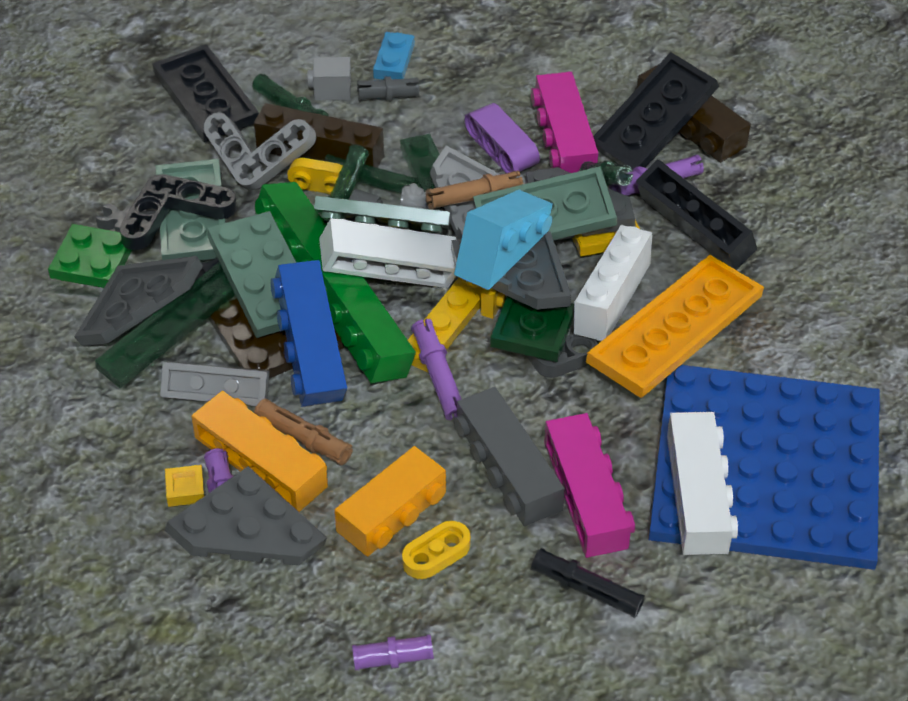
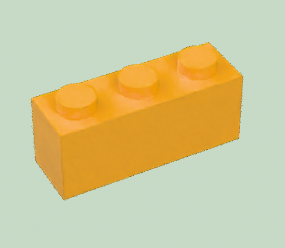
[334,445,446,557]

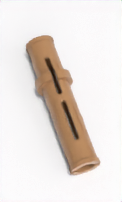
[425,170,523,210]
[254,398,353,465]

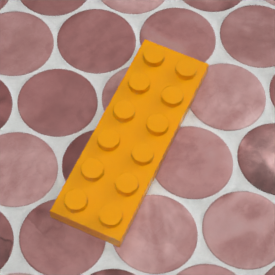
[586,255,764,398]

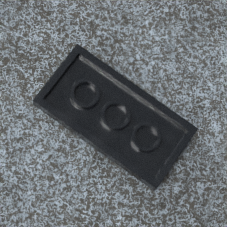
[152,44,259,142]
[593,52,719,172]

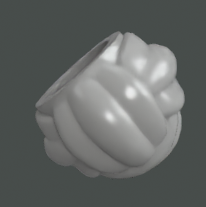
[400,183,430,209]

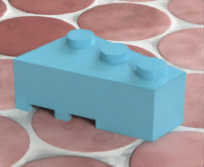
[454,189,553,290]

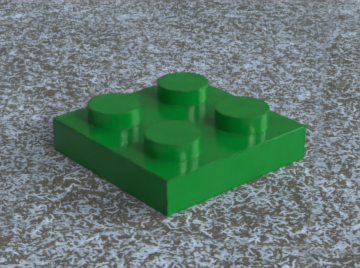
[48,224,132,288]

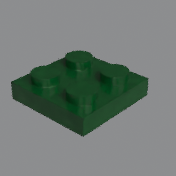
[490,296,574,362]

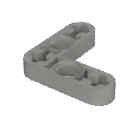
[204,112,316,190]

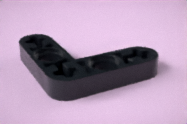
[120,174,237,250]

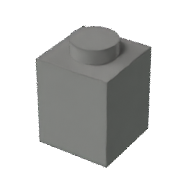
[308,57,351,100]

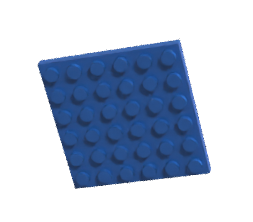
[649,365,880,570]

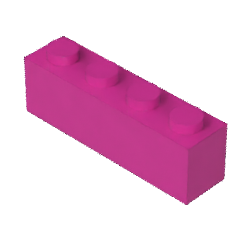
[531,71,598,173]
[544,413,635,558]

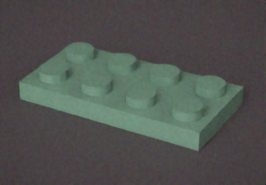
[155,159,226,260]
[473,166,617,240]
[314,196,451,235]
[207,211,296,338]

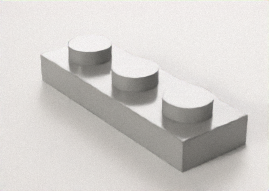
[160,361,270,406]

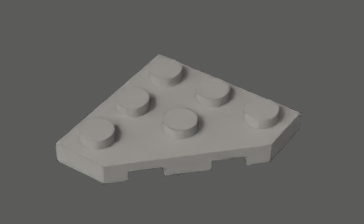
[430,145,500,240]

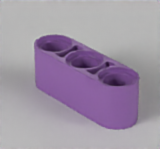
[464,103,540,173]

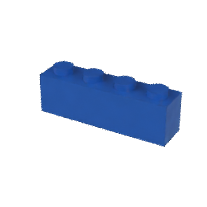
[270,260,347,407]

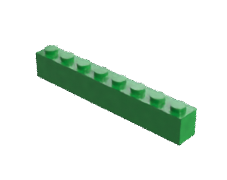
[255,182,416,383]

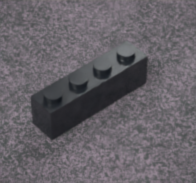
[635,159,757,270]

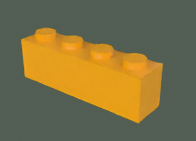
[191,390,328,512]

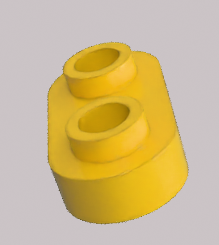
[287,158,352,195]
[402,521,471,579]

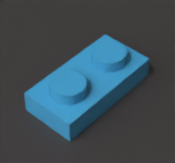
[373,32,415,80]

